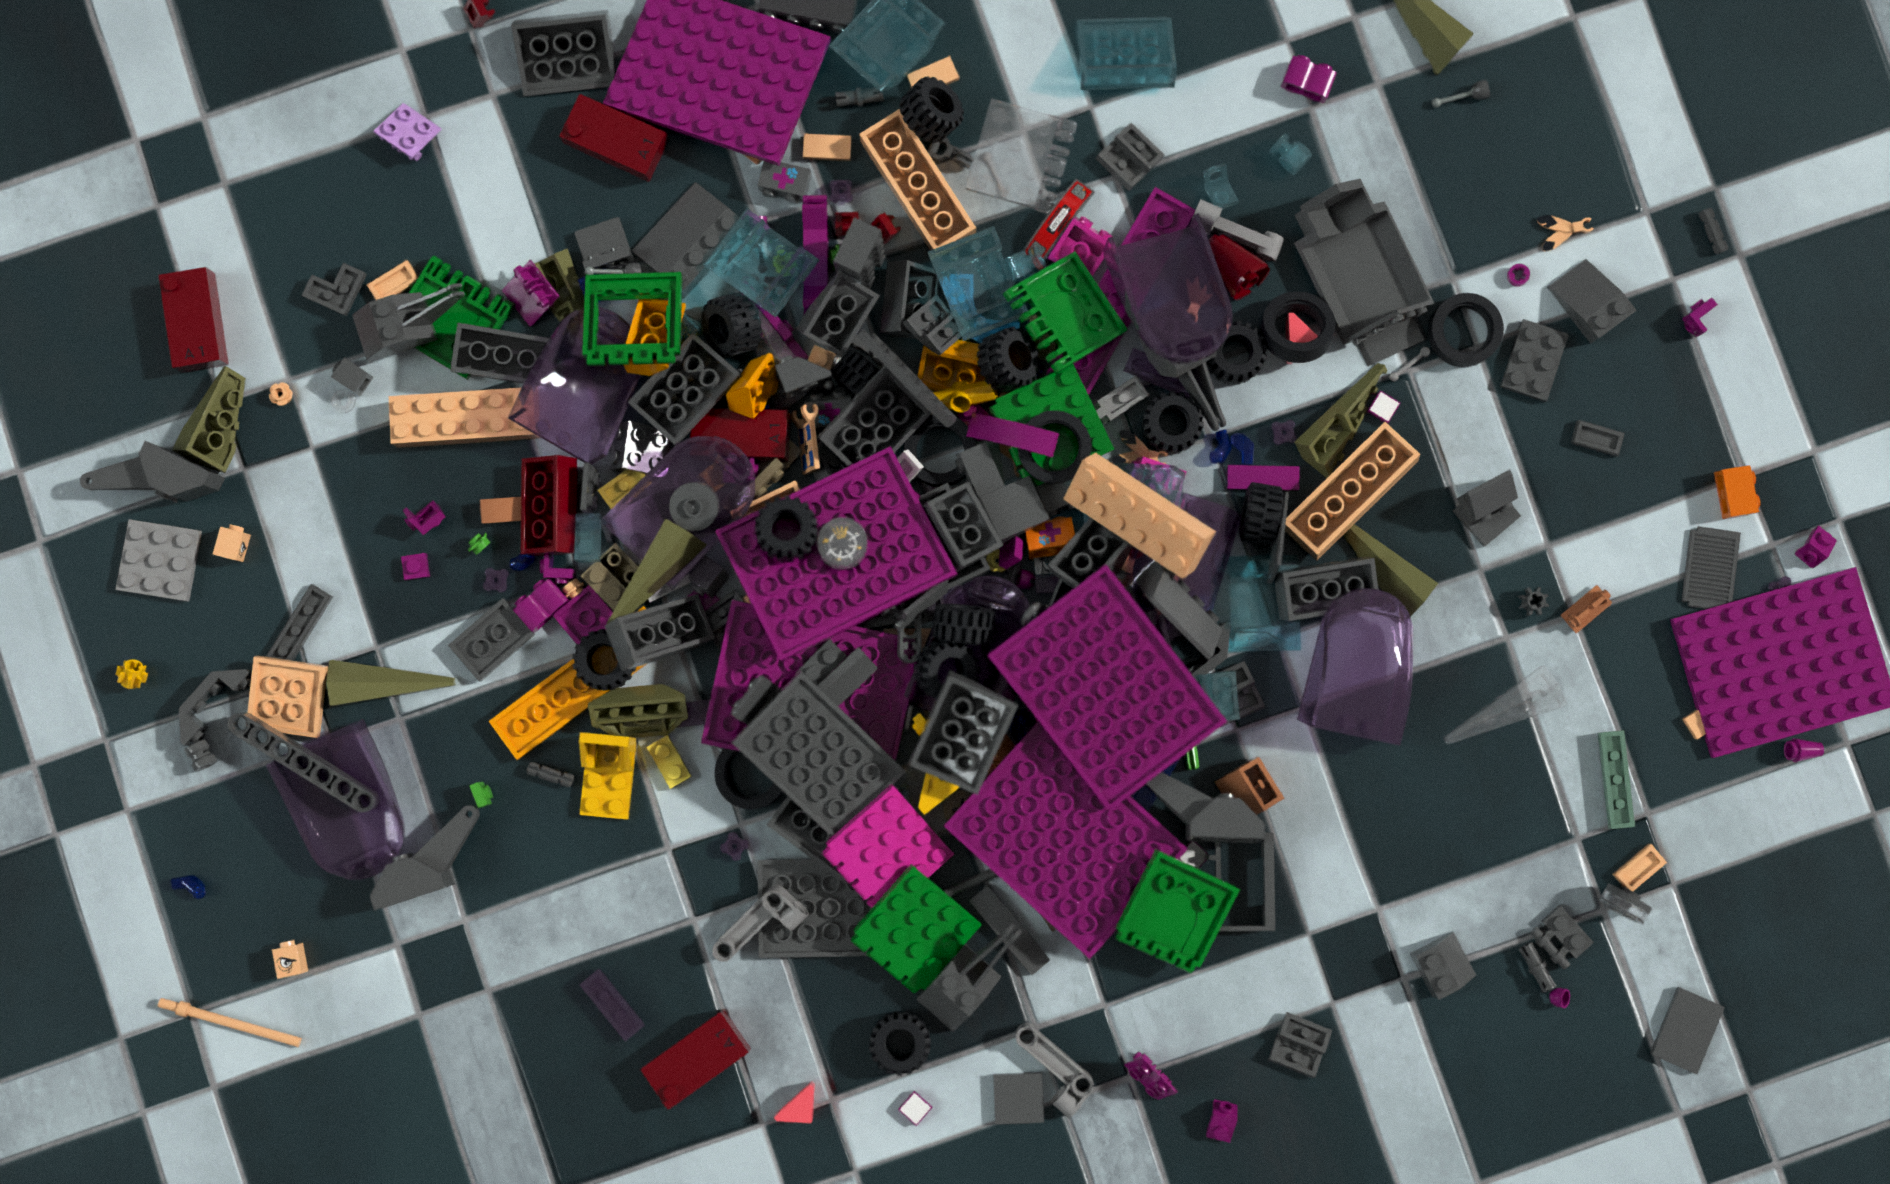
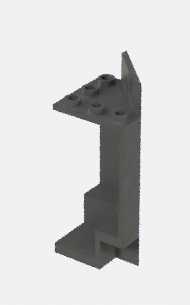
[1294,179,1434,367]

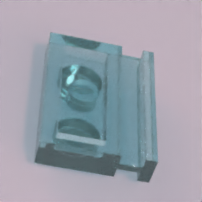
[1199,670,1240,721]

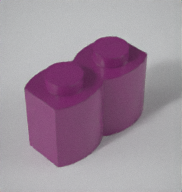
[1280,55,1337,103]
[513,578,570,633]

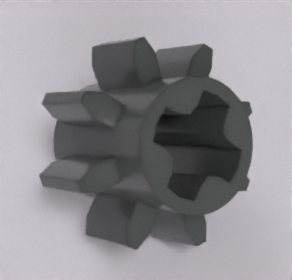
[1518,587,1549,616]

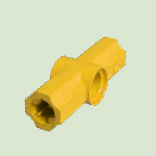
[931,381,998,414]

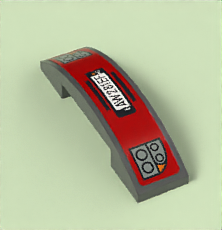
[1021,179,1095,268]

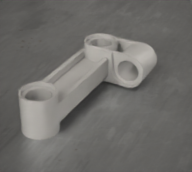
[1190,199,1284,262]
[712,885,809,962]
[1016,1023,1094,1119]

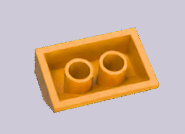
[624,299,686,376]
[918,340,985,391]

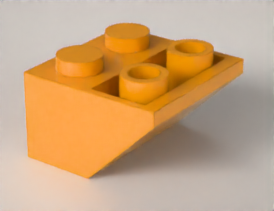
[726,353,778,419]

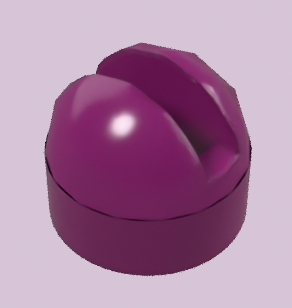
[1016,569,1035,589]
[1549,988,1570,1008]

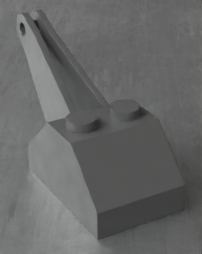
[352,283,465,362]
[1135,299,1226,431]
[80,441,225,503]
[1144,772,1265,844]
[370,805,480,910]
[917,924,1021,1032]

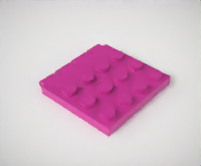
[822,784,954,908]

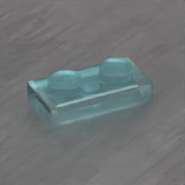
[574,513,602,563]

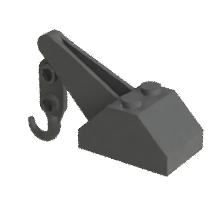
[1022,517,1133,626]

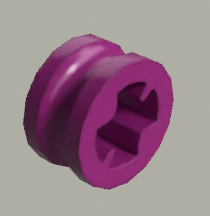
[1507,264,1530,287]

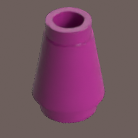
[1784,738,1824,762]

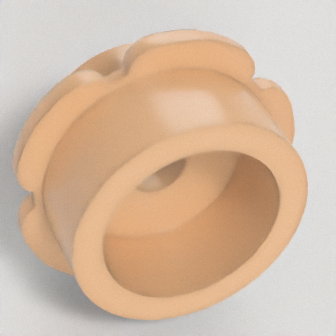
[269,382,292,406]
[562,578,584,598]

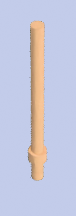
[158,998,302,1047]

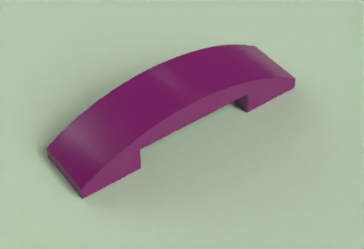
[966,413,1059,457]

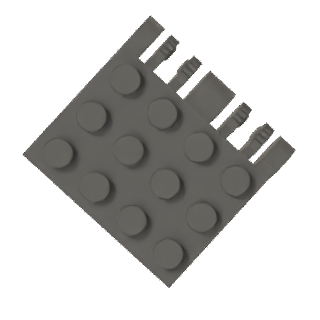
[857,329,957,427]

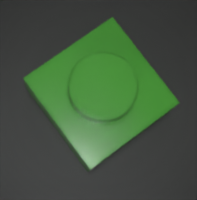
[470,782,493,808]

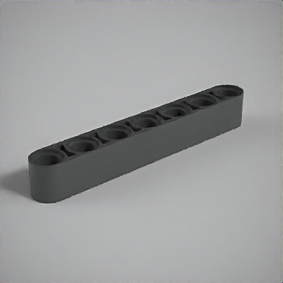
[227,712,379,812]

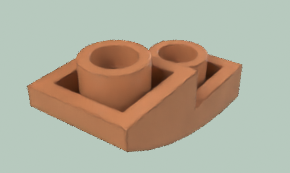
[480,497,521,524]

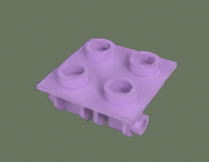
[373,103,441,161]

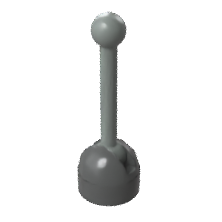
[1432,79,1490,108]
[585,262,641,275]

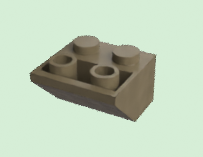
[581,543,639,611]

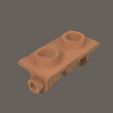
[1560,585,1612,634]

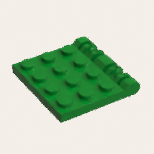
[1003,251,1128,374]
[409,256,515,380]

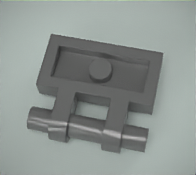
[1530,905,1594,970]

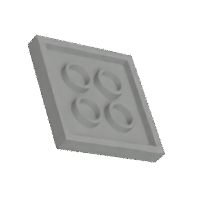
[115,519,202,602]

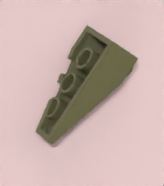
[172,366,246,473]

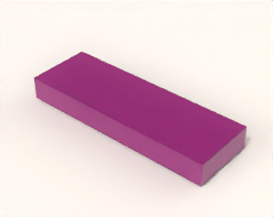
[1227,465,1299,491]

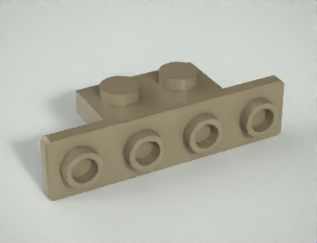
[720,440,802,516]

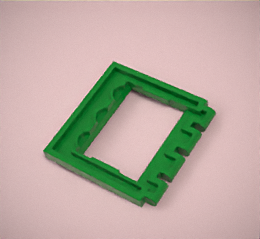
[582,272,682,366]

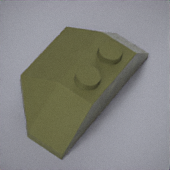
[588,684,688,738]

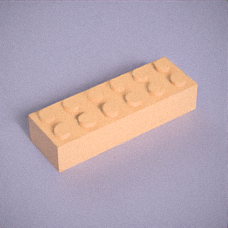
[859,109,976,259]
[388,387,540,448]
[1285,422,1420,561]
[1063,453,1216,579]

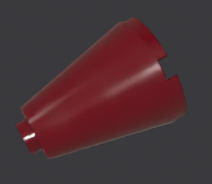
[1206,234,1270,300]

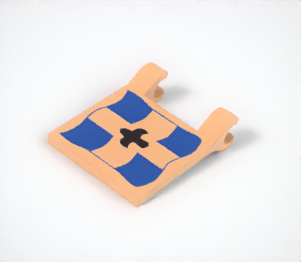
[791,404,820,475]

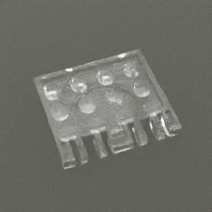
[966,98,1077,214]

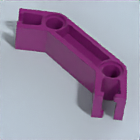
[802,195,829,315]

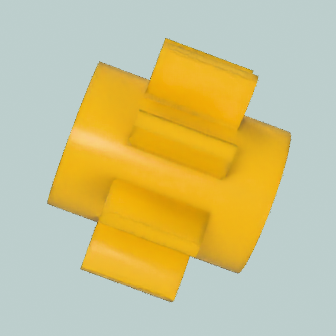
[115,659,148,689]

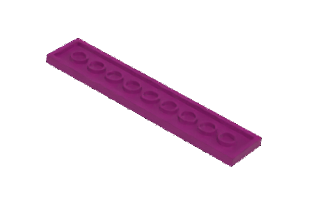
[1045,187,1196,395]

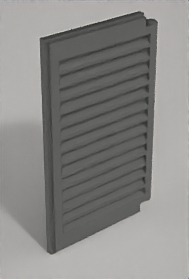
[1267,492,1289,584]
[1681,526,1741,609]

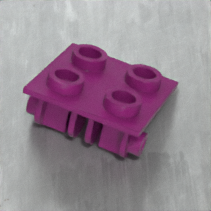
[501,259,559,327]
[1124,1051,1178,1100]

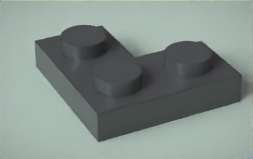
[302,263,367,317]

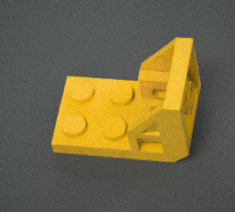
[912,713,959,815]
[579,733,636,819]

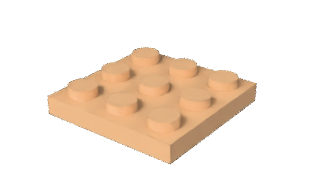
[248,656,328,738]

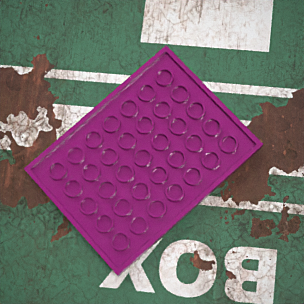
[603,0,831,166]
[715,446,957,662]
[988,564,1228,811]
[1670,567,1890,758]
[701,600,922,761]
[944,721,1188,959]

